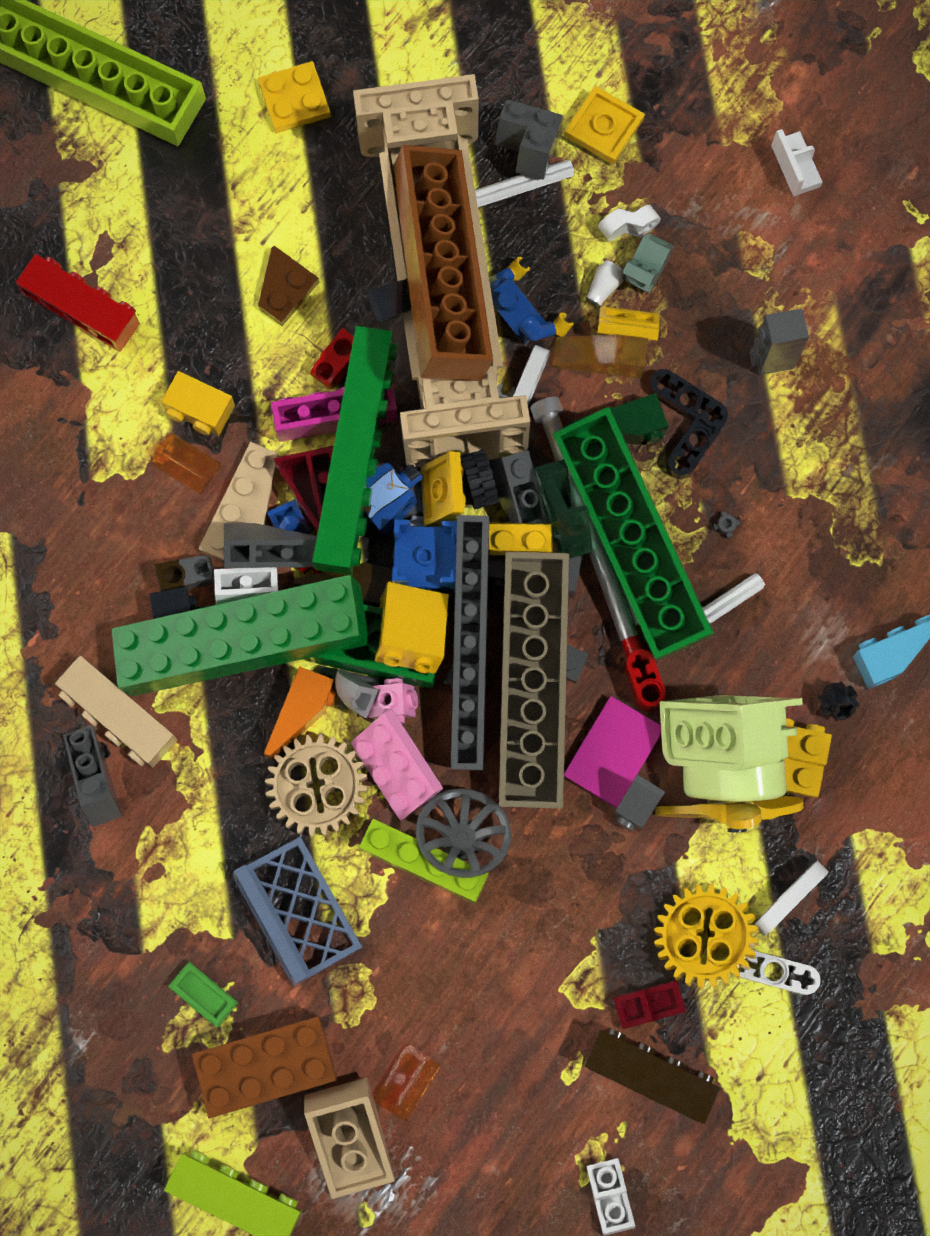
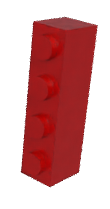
[15,254,140,352]

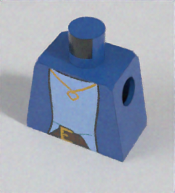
[364,463,423,538]

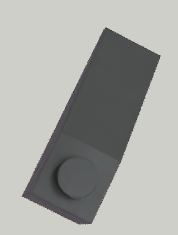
[224,523,317,568]

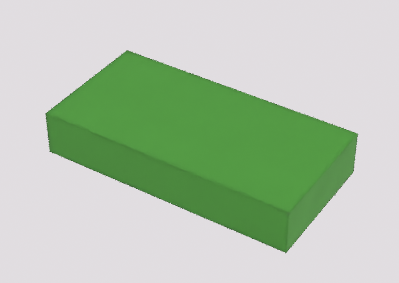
[168,962,239,1028]

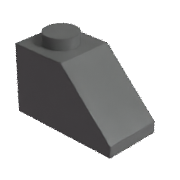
[613,775,665,832]

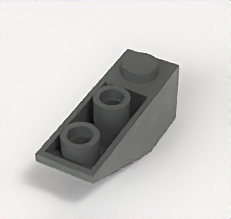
[489,450,548,523]
[63,725,122,827]

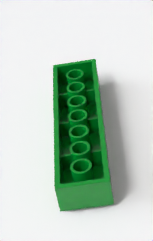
[552,407,715,661]
[112,575,370,697]

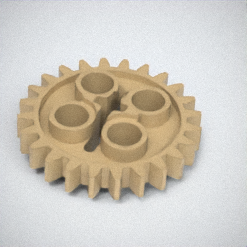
[265,734,368,838]

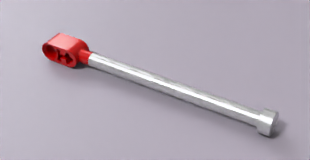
[530,397,665,712]

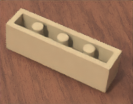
[55,656,178,768]

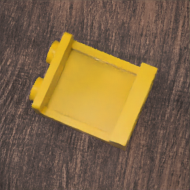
[375,582,449,673]

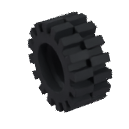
[460,449,499,510]

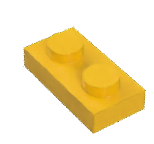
[489,523,553,555]

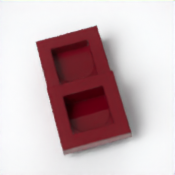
[613,980,687,1030]

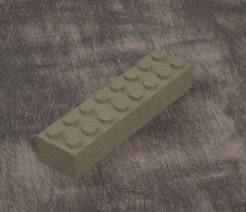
[499,552,569,808]

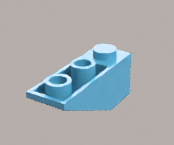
[853,615,930,690]

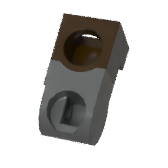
[154,556,215,591]

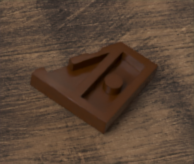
[258,245,319,326]

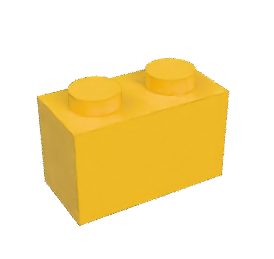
[161,371,235,437]

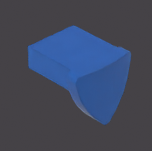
[267,499,313,535]

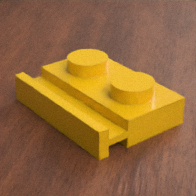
[597,306,660,341]

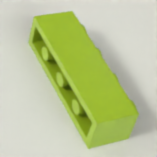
[359,819,489,905]
[164,1150,303,1236]

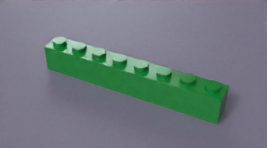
[312,326,398,576]

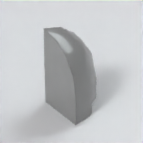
[335,669,379,719]

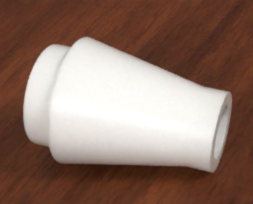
[585,260,624,307]

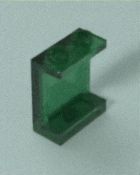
[535,459,592,559]

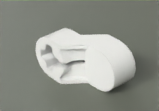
[598,205,661,241]

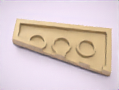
[199,442,279,562]

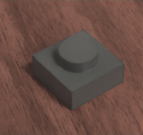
[566,645,589,684]

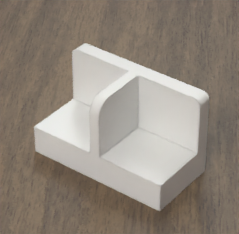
[771,129,822,197]

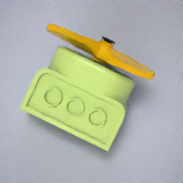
[655,695,804,833]

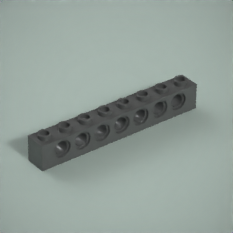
[451,515,490,770]

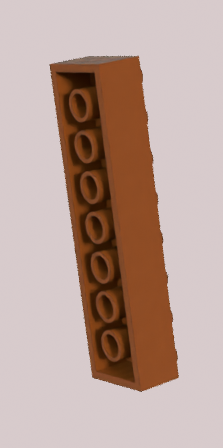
[393,145,493,381]

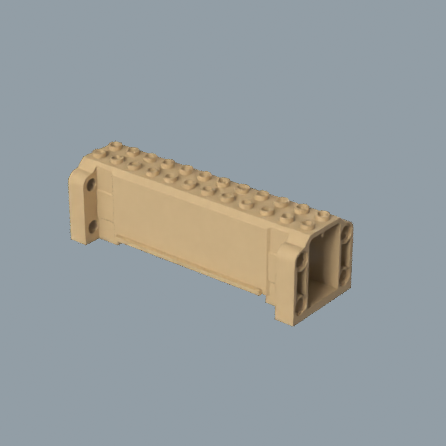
[353,74,530,468]

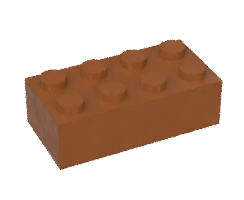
[192,1016,338,1119]

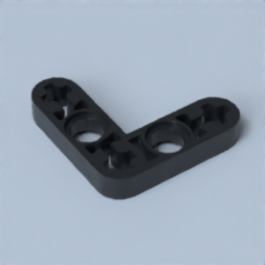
[649,369,728,479]

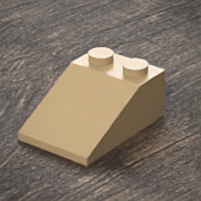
[304,1077,395,1199]

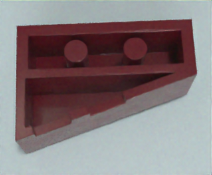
[273,446,334,535]

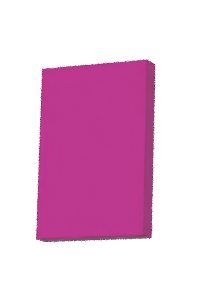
[564,696,661,809]

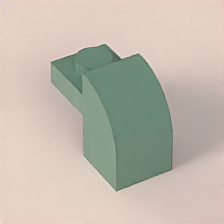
[623,233,675,293]

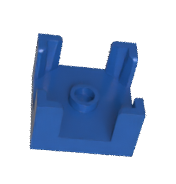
[392,519,457,591]

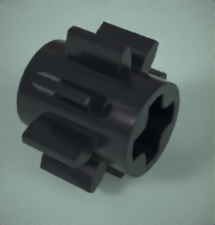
[818,681,859,721]

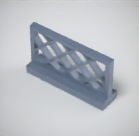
[233,837,362,987]

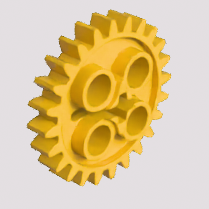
[654,884,760,990]

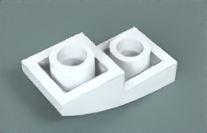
[586,1158,635,1236]

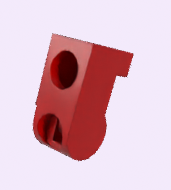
[310,328,354,389]

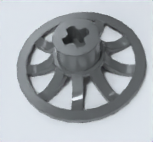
[416,789,511,878]

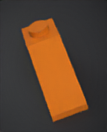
[264,666,338,760]

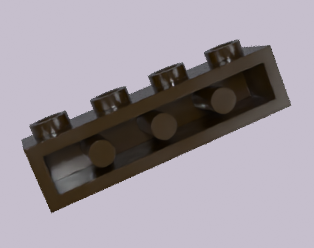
[583,1027,720,1124]

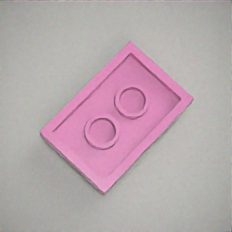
[350,709,443,822]

